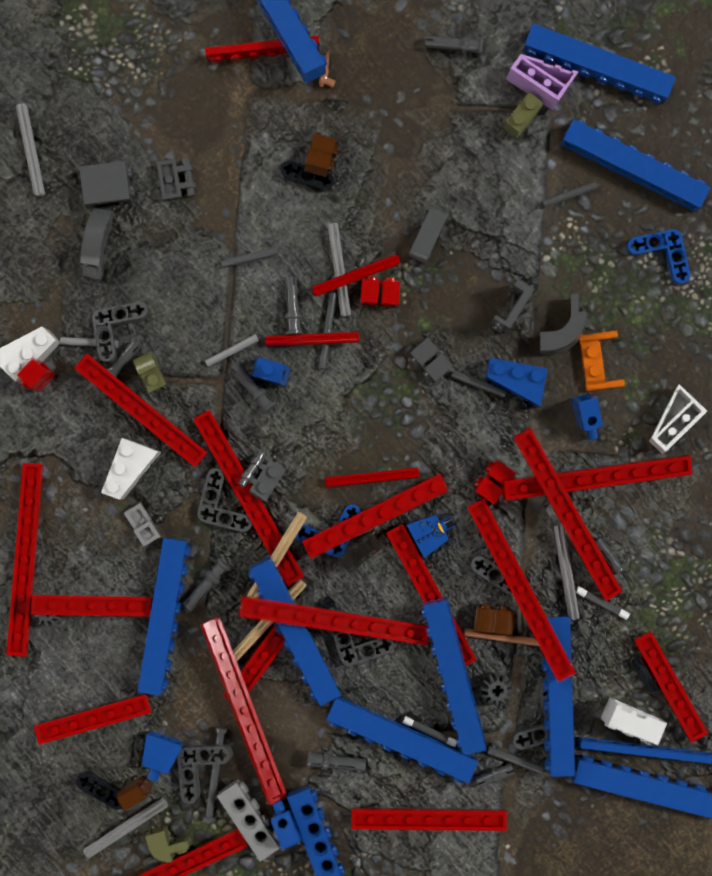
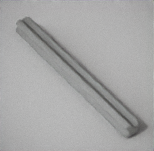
[16,103,45,197]
[328,223,351,317]
[554,525,579,620]
[83,798,168,858]

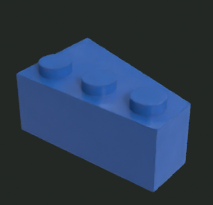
[485,358,548,408]

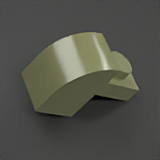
[133,351,167,393]
[145,826,191,862]

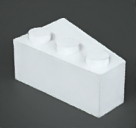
[0,327,60,383]
[649,385,707,455]
[101,438,161,499]
[601,697,667,745]

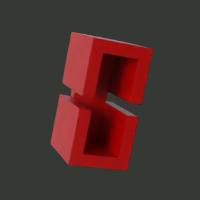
[360,276,400,307]
[17,358,56,391]
[474,460,517,505]

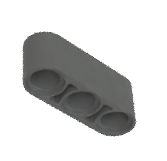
[408,206,449,264]

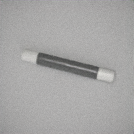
[575,586,630,620]
[402,716,457,748]

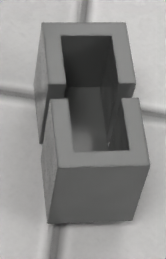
[409,337,453,383]

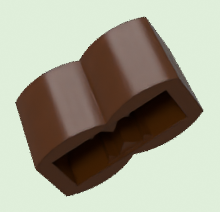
[304,133,339,177]
[472,603,515,635]
[117,776,152,811]

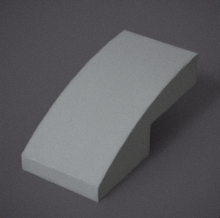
[124,502,160,546]

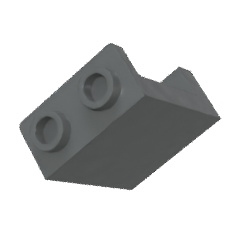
[79,161,135,209]
[490,279,534,333]

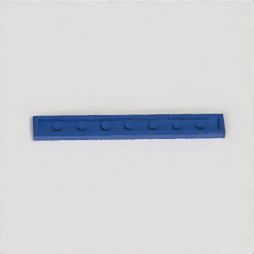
[577,737,712,764]

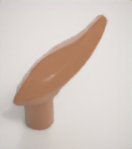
[319,52,335,88]

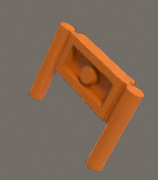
[579,330,625,392]

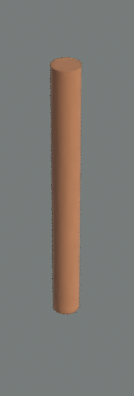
[464,629,540,647]

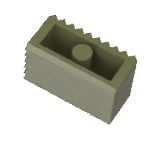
[503,92,543,138]

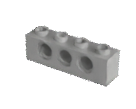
[217,779,280,862]

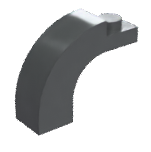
[80,208,113,279]
[540,293,587,355]

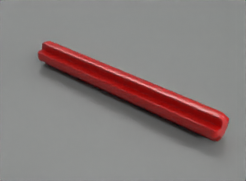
[311,254,400,297]
[265,332,360,347]
[325,467,420,487]

